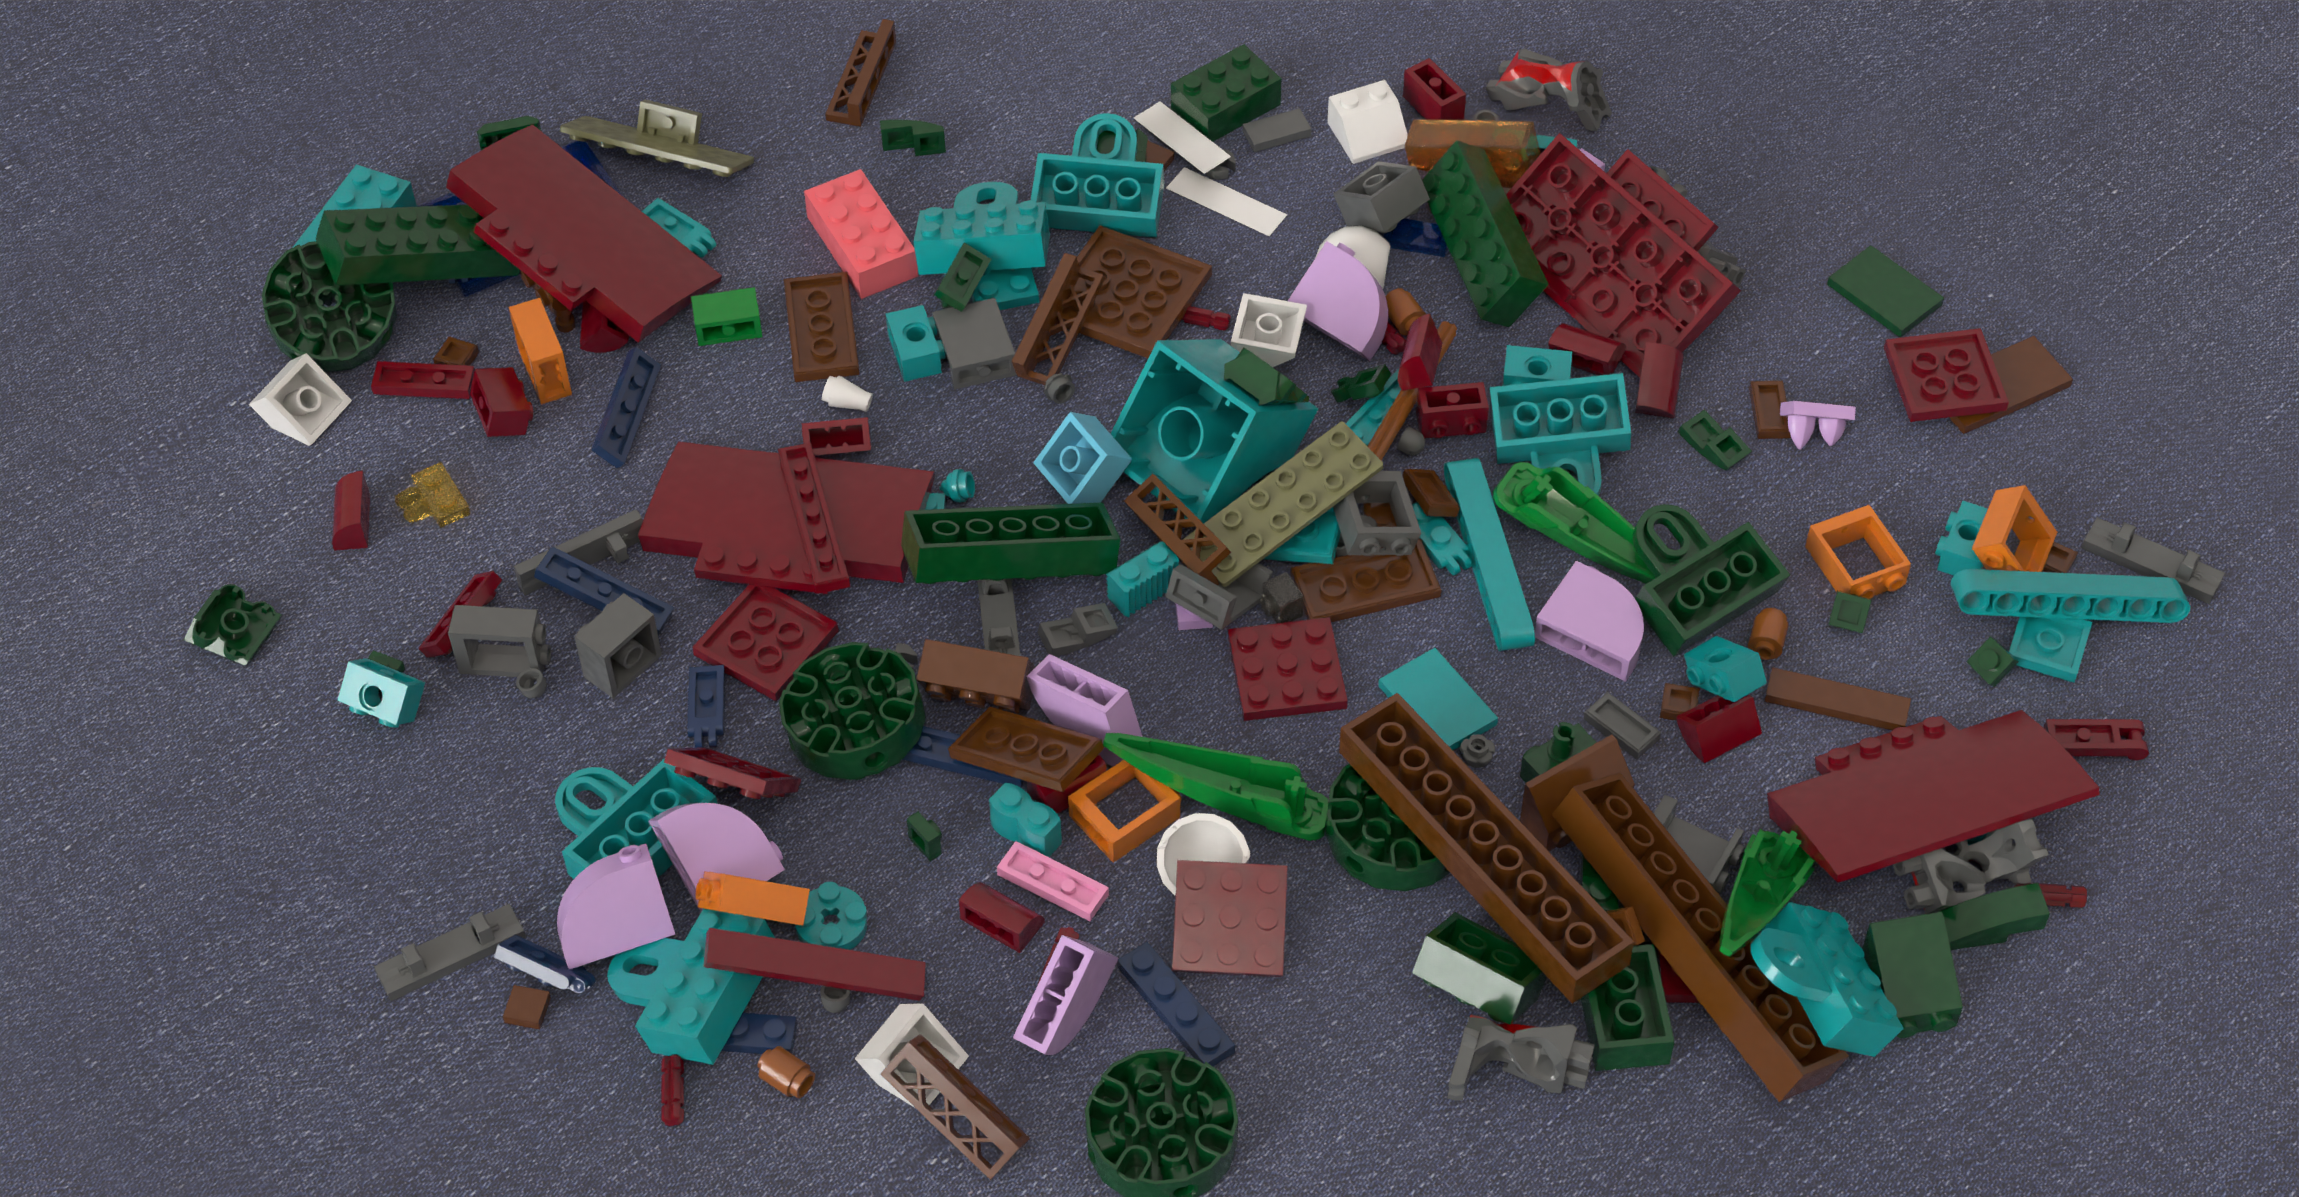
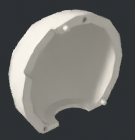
[1315,226,1391,289]
[1157,813,1250,895]

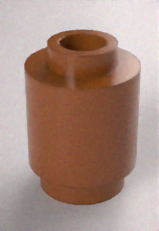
[1385,288,1426,336]
[1748,608,1789,660]
[757,1046,815,1099]

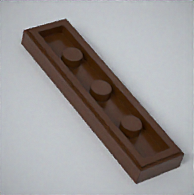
[1764,667,1911,730]

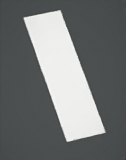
[1134,102,1231,174]
[1166,167,1287,236]

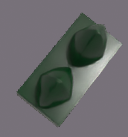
[934,243,991,312]

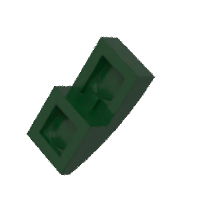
[880,120,946,156]
[1677,409,1752,471]

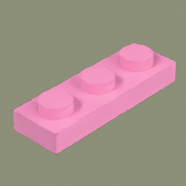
[997,841,1109,921]

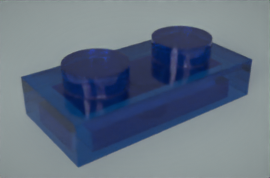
[1383,218,1447,257]

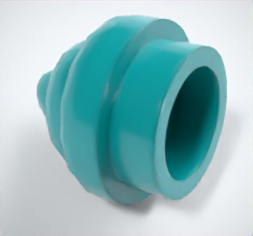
[939,469,975,503]

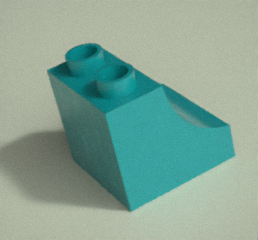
[1110,339,1318,524]

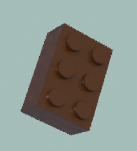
[916,639,1035,714]

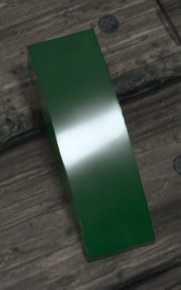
[1939,883,2050,950]

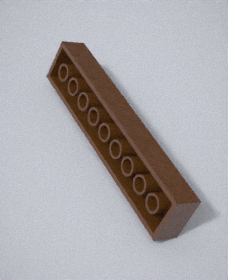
[1339,692,1634,1004]
[1552,773,1849,1102]

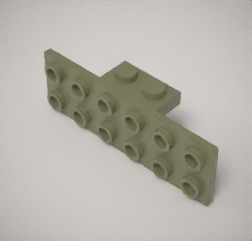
[560,99,754,177]
[1184,421,1384,587]

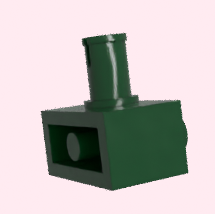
[1520,722,1597,783]

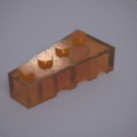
[1404,120,1541,188]

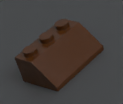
[1520,734,1635,851]

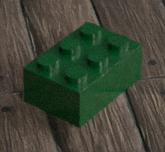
[1171,44,1282,142]
[1412,912,1547,1025]
[1581,944,1675,1071]

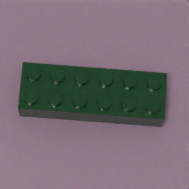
[1422,140,1549,327]
[315,205,520,285]
[901,502,1121,584]

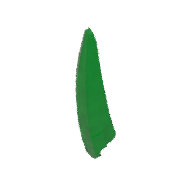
[1493,462,1656,584]
[1103,733,1329,841]
[1719,829,1815,957]

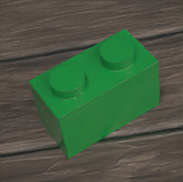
[691,287,763,346]

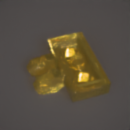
[394,462,471,528]

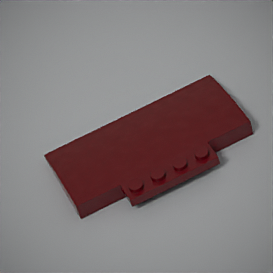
[446,125,722,343]
[1506,133,1741,377]
[638,441,935,594]
[1767,710,2100,883]

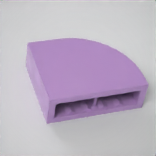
[1288,241,1388,361]
[1535,561,1644,682]
[1026,654,1142,766]
[648,803,785,912]
[557,844,675,970]
[1013,935,1119,1055]

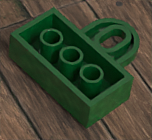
[1633,504,1790,657]

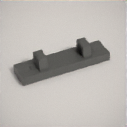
[514,509,643,596]
[2081,517,2225,604]
[977,578,1020,656]
[374,903,526,1002]

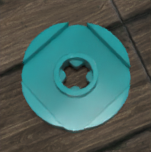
[795,881,867,950]

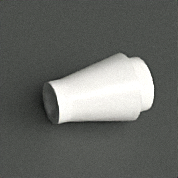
[822,375,873,412]

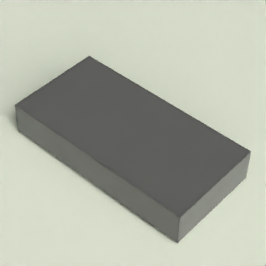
[1243,108,1311,152]
[1584,692,1661,760]

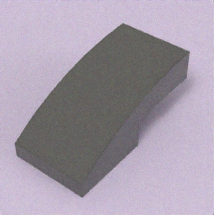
[1037,603,1118,656]

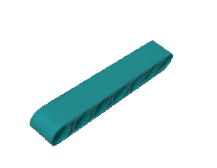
[1444,458,1535,651]
[1951,569,2191,623]

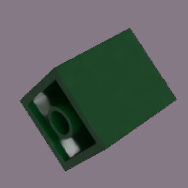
[1862,912,1963,1038]

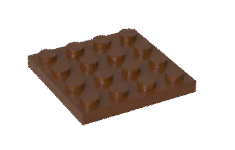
[1056,225,1212,358]

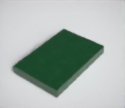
[1827,245,1944,338]

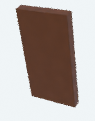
[784,272,860,382]
[1949,336,2073,434]
[1290,538,1442,622]
[948,706,1104,792]

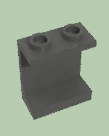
[932,298,1017,390]
[1165,563,1273,630]
[1653,795,1745,893]

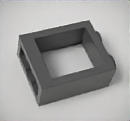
[1333,471,1421,556]
[448,605,551,677]

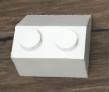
[1328,80,1410,164]
[1231,293,1307,367]
[249,353,352,446]
[855,1004,969,1107]

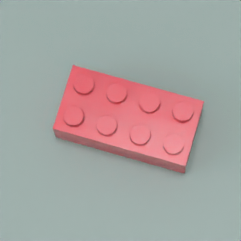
[804,169,918,299]

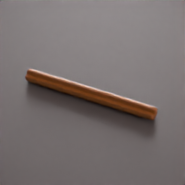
[1367,321,1457,461]

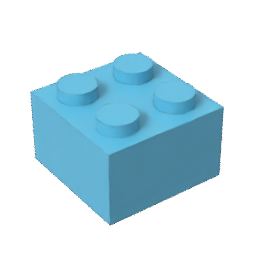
[1033,412,1132,504]

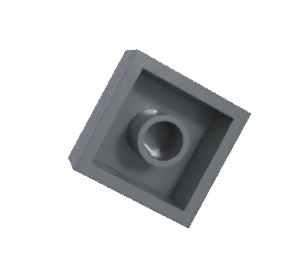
[1333,161,1430,233]
[574,593,662,699]

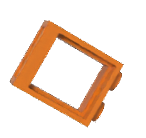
[508,298,572,405]
[1972,485,2057,572]
[1805,505,1911,599]
[1068,760,1182,863]
[695,871,810,926]

